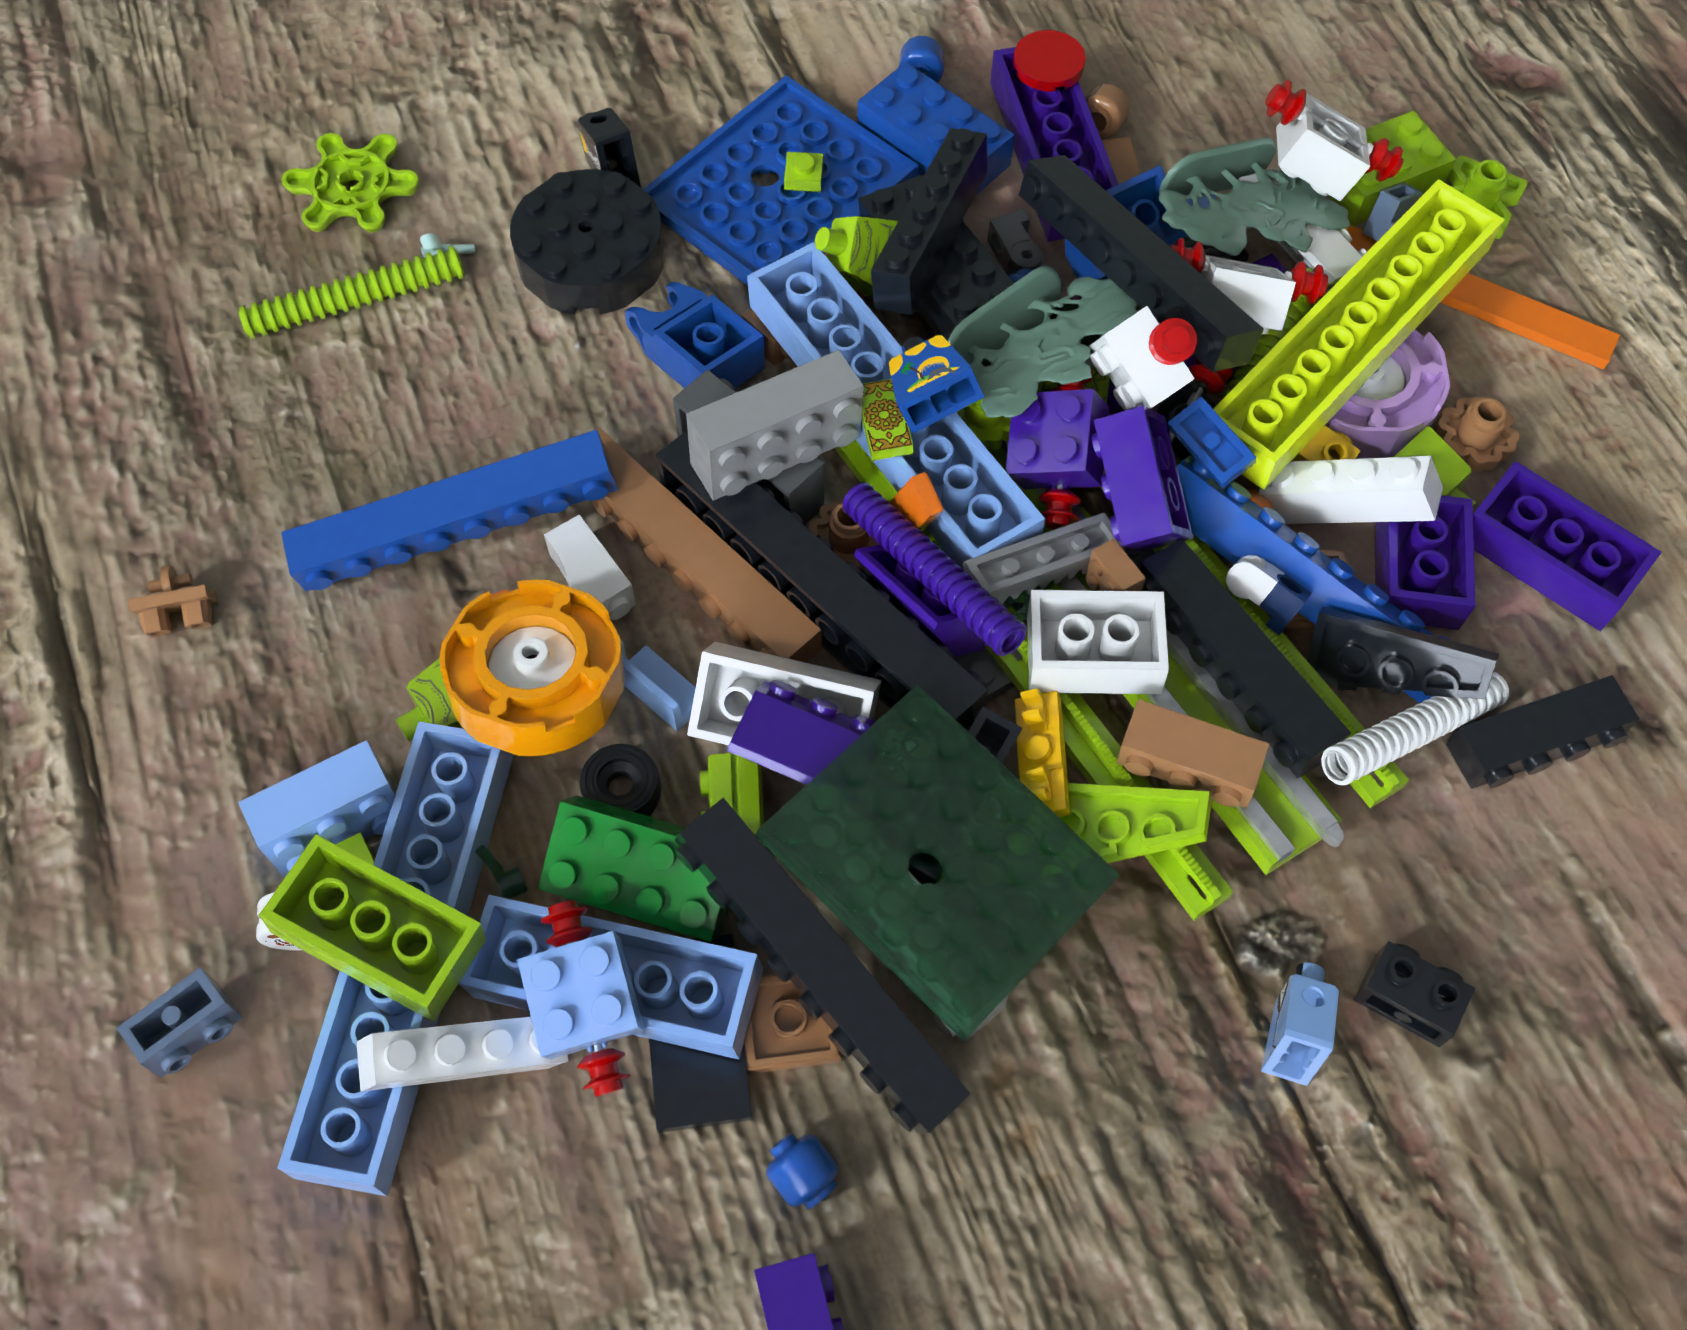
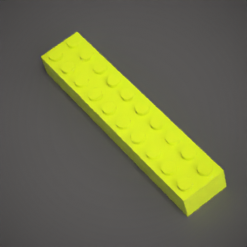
[1213,179,1505,490]

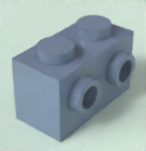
[117,967,243,1078]

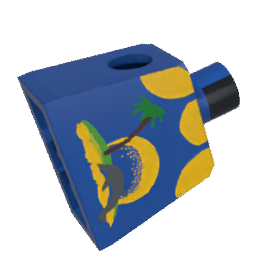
[888,335,984,434]

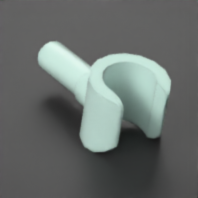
[420,233,475,257]

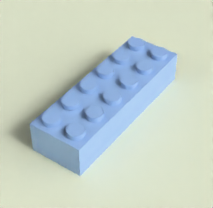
[459,895,763,1059]

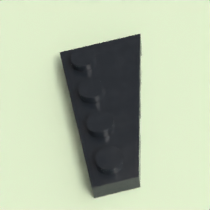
[1307,606,1499,699]

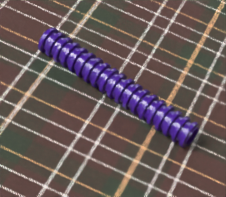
[842,483,1027,656]

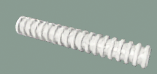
[1321,672,1509,785]

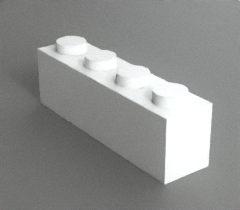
[1259,456,1443,524]
[357,1016,568,1092]

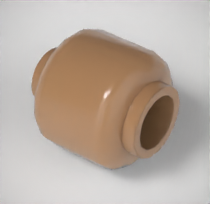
[1085,83,1130,139]

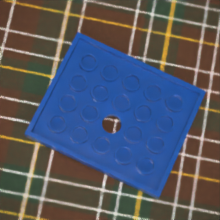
[643,75,919,286]

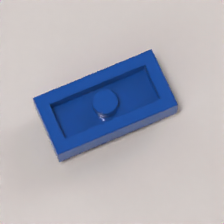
[1168,396,1256,489]

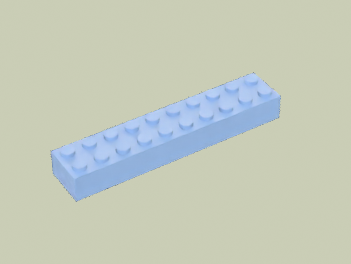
[747,242,1045,567]
[278,721,513,1196]

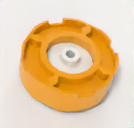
[440,579,625,756]

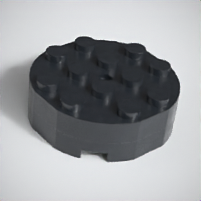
[510,169,664,315]

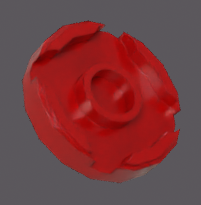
[1013,30,1086,92]

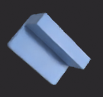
[622,645,696,731]

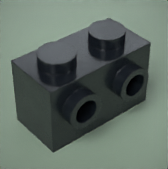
[1354,941,1475,1047]

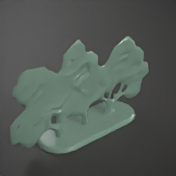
[1159,137,1350,256]
[948,266,1138,418]

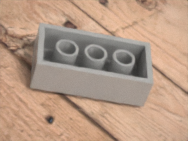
[686,350,864,501]

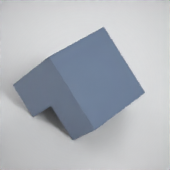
[1362,182,1423,241]

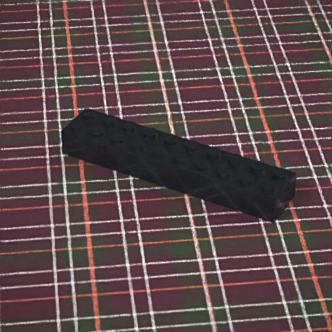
[655,430,988,761]

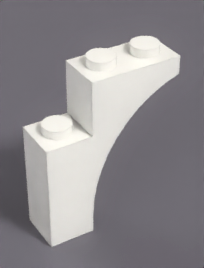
[544,515,636,659]

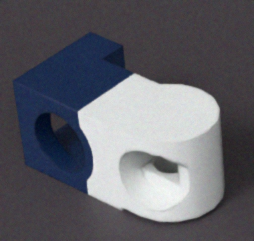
[1226,555,1312,635]

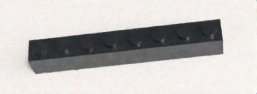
[1019,155,1264,373]
[674,798,971,1133]

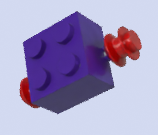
[1006,375,1109,530]

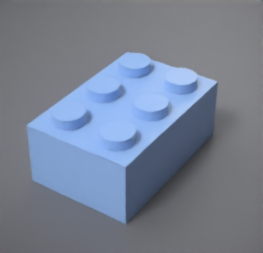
[238,740,396,878]

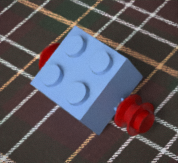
[517,900,645,1097]

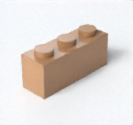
[1117,699,1270,808]

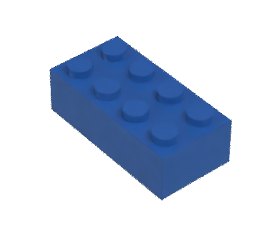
[857,62,1015,196]

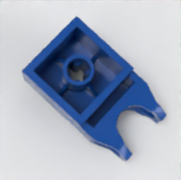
[625,282,765,388]

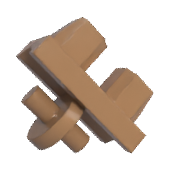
[127,565,218,637]

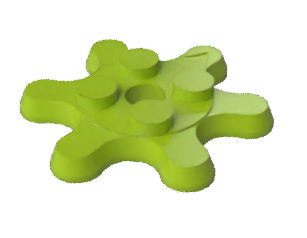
[281,133,419,233]

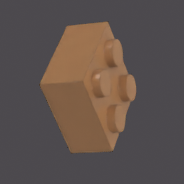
[1086,539,1146,591]

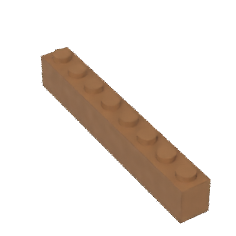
[591,427,822,663]

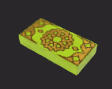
[862,379,913,461]

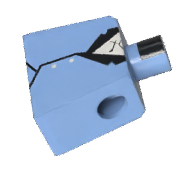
[1261,963,1339,1086]

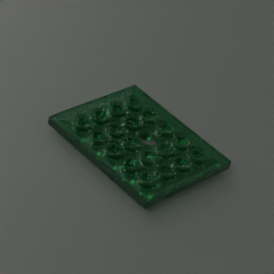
[756,684,1120,1041]

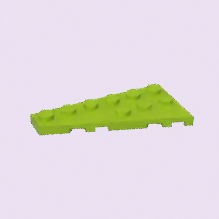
[930,778,1212,901]

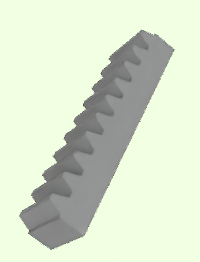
[962,513,1125,604]

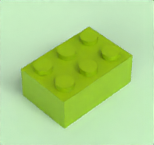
[1328,110,1456,226]

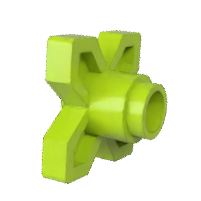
[1448,155,1528,239]

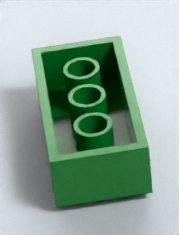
[537,795,729,942]

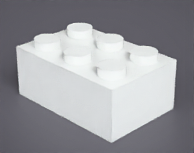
[1027,590,1169,694]

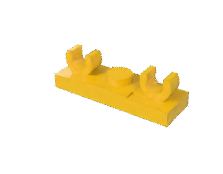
[1015,688,1070,823]

